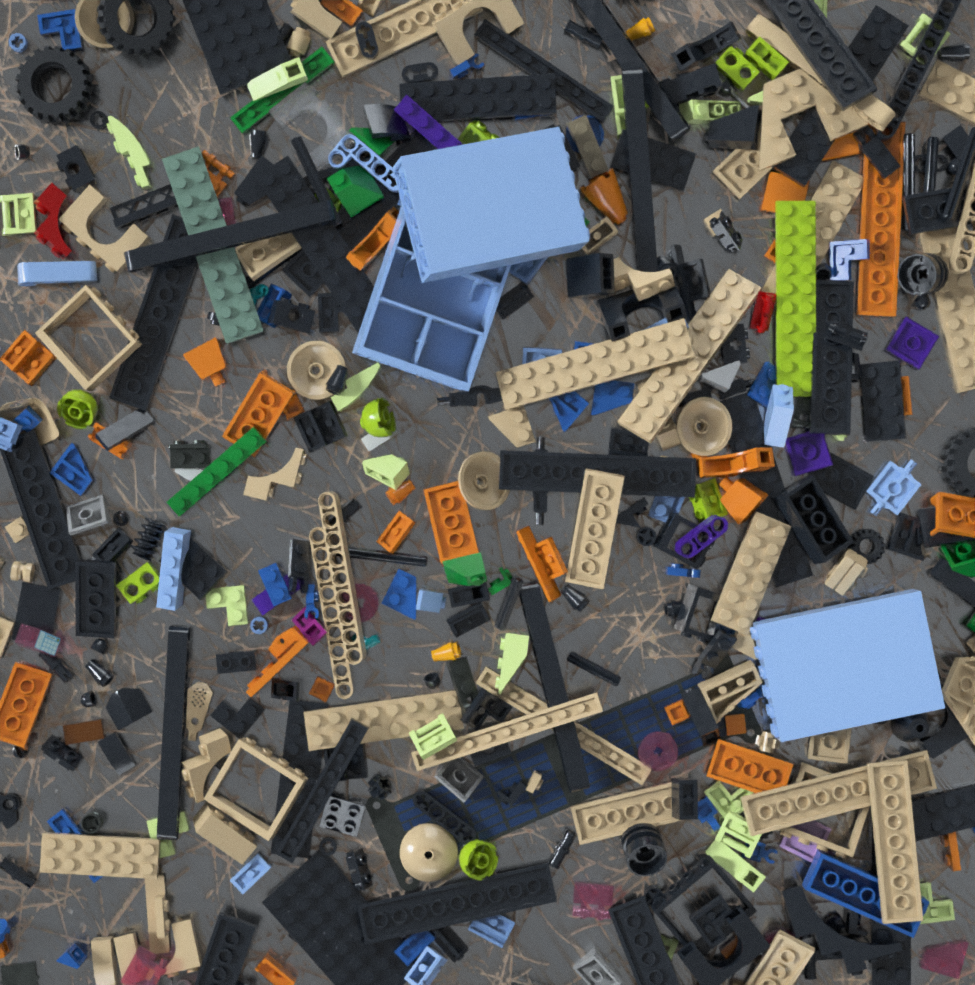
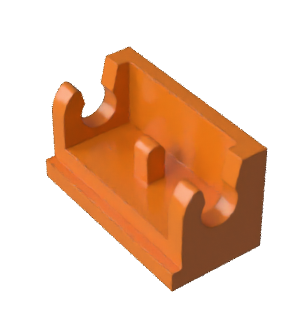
[88,422,133,460]
[254,953,297,985]

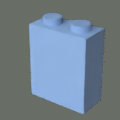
[764,384,794,448]

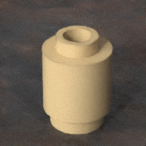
[286,27,311,58]

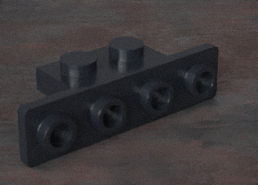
[670,244,711,322]

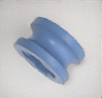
[9,33,28,53]
[250,616,269,634]

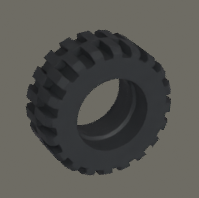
[97,0,175,55]
[15,46,95,125]
[944,428,975,498]

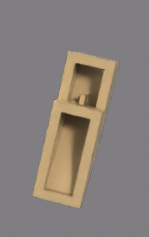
[91,936,118,985]

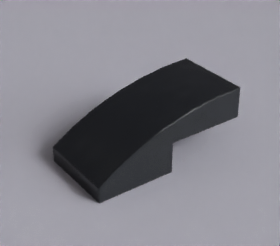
[98,732,136,775]

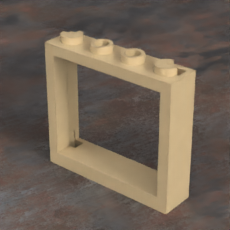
[35,285,142,392]
[204,737,309,841]
[778,762,870,860]

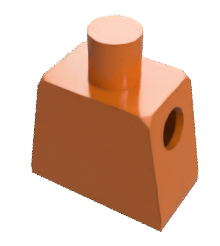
[183,337,228,387]
[719,477,769,525]

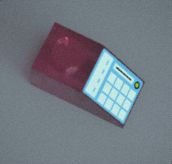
[15,623,62,657]

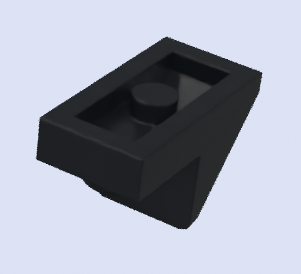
[616,497,649,528]
[448,582,490,608]

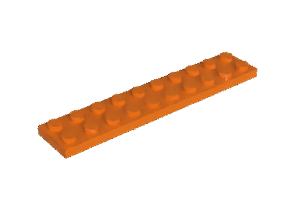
[856,121,906,317]

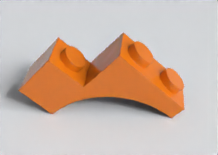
[346,207,399,270]
[697,447,775,478]

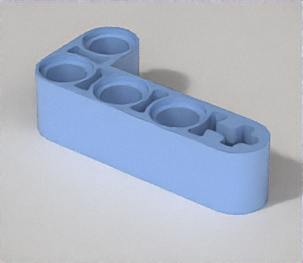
[328,134,398,193]
[17,261,97,286]

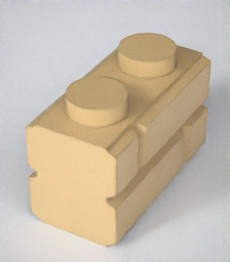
[580,216,619,255]
[825,548,868,596]

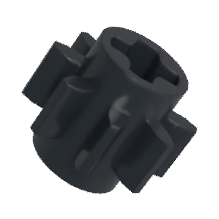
[368,774,392,800]

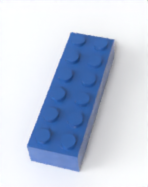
[802,849,930,938]

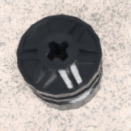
[897,253,949,295]
[621,823,668,877]

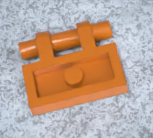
[202,150,236,199]

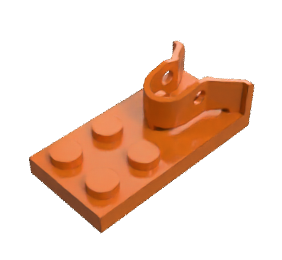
[222,369,296,458]
[423,481,479,567]
[930,492,975,538]
[246,625,309,697]
[0,662,53,750]
[706,738,794,793]

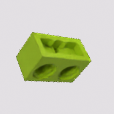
[744,36,789,80]
[715,46,760,93]
[116,561,160,604]

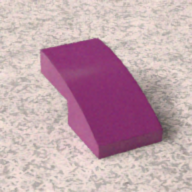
[292,607,328,646]

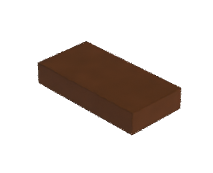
[63,719,105,745]

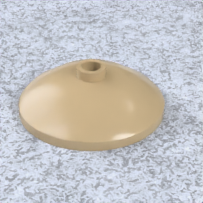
[75,0,134,48]
[287,341,346,399]
[676,397,732,456]
[458,451,510,510]
[400,823,458,882]

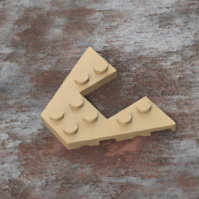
[758,69,868,172]
[942,656,975,745]

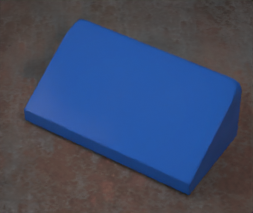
[257,283,292,328]
[56,944,87,969]

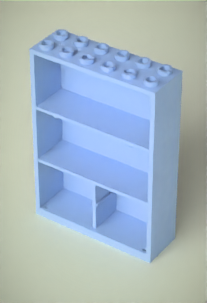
[392,127,590,283]
[352,205,511,392]
[750,589,945,742]

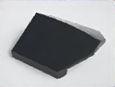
[106,688,153,730]

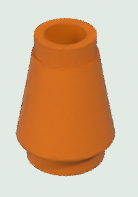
[385,479,415,505]

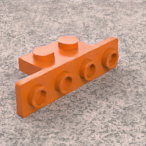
[516,526,568,602]

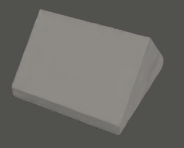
[698,360,741,393]
[66,494,113,536]
[434,757,484,803]
[572,947,622,985]

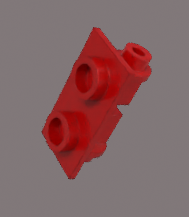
[749,291,776,333]

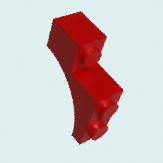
[34,183,72,259]

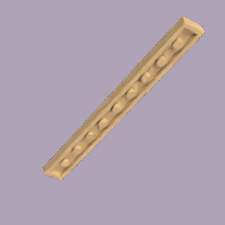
[476,667,652,785]
[411,692,604,771]

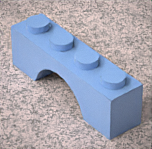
[156,527,191,611]

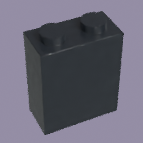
[566,253,615,298]

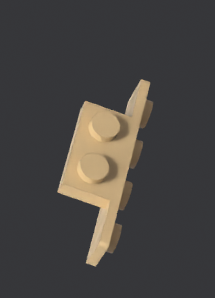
[145,874,171,954]

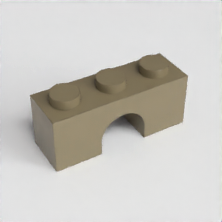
[566,115,609,178]

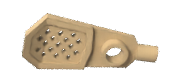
[186,682,213,741]

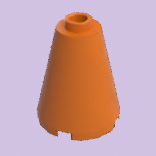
[579,168,628,225]

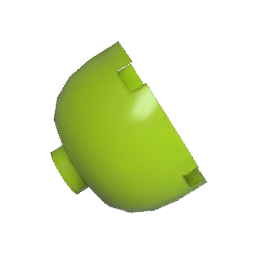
[57,389,98,429]
[360,397,396,438]
[459,839,498,881]

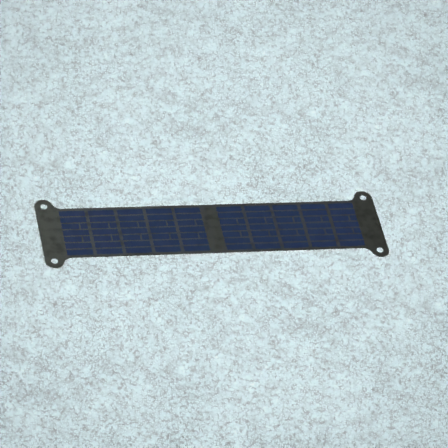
[366,653,762,891]

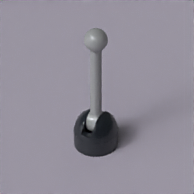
[719,78,750,108]

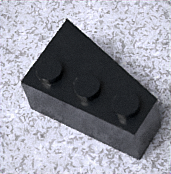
[659,63,722,107]

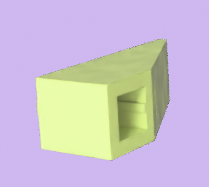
[247,57,308,101]
[679,100,741,124]
[495,633,529,694]
[705,840,766,892]

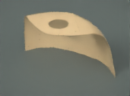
[0,398,59,445]

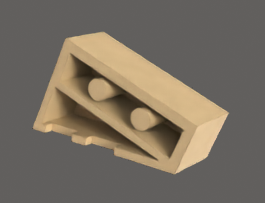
[697,660,762,723]
[192,801,257,865]

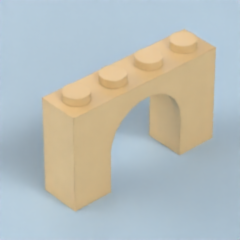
[290,0,342,40]
[431,0,524,65]
[59,185,151,274]
[114,918,202,985]

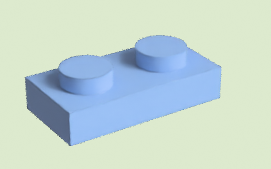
[229,852,272,894]

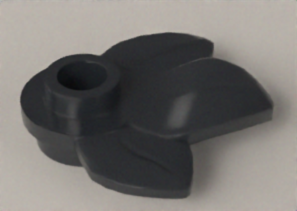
[0,794,20,829]

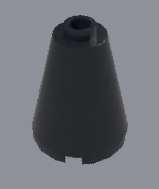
[890,712,930,742]

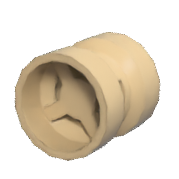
[10,561,35,583]

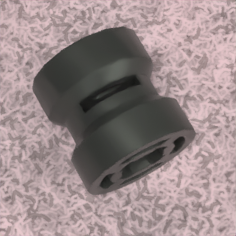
[81,811,104,833]

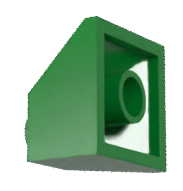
[349,127,396,160]
[327,165,384,217]
[940,541,975,578]
[442,552,488,586]

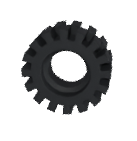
[849,529,886,564]

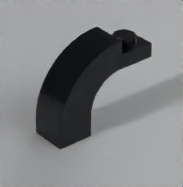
[671,21,742,71]

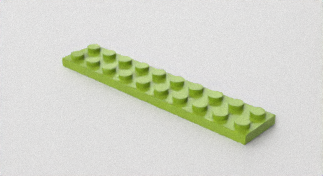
[775,201,816,397]

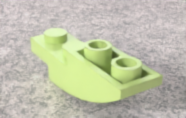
[107,116,153,190]

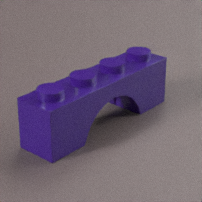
[394,95,463,149]

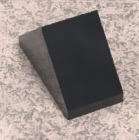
[271,678,302,702]

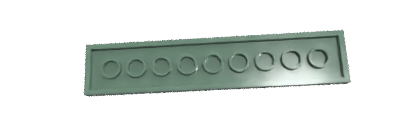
[162,146,264,344]

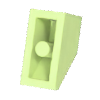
[362,454,410,490]

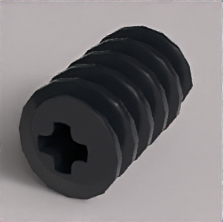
[131,517,167,561]

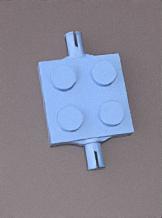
[866,459,922,517]

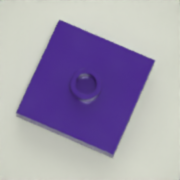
[885,316,940,370]
[785,431,834,476]

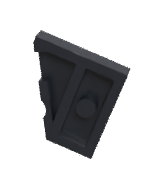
[887,512,924,561]

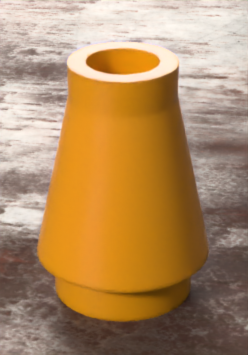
[625,17,655,41]
[431,641,461,662]

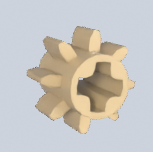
[755,731,781,753]

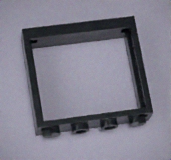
[650,855,757,956]

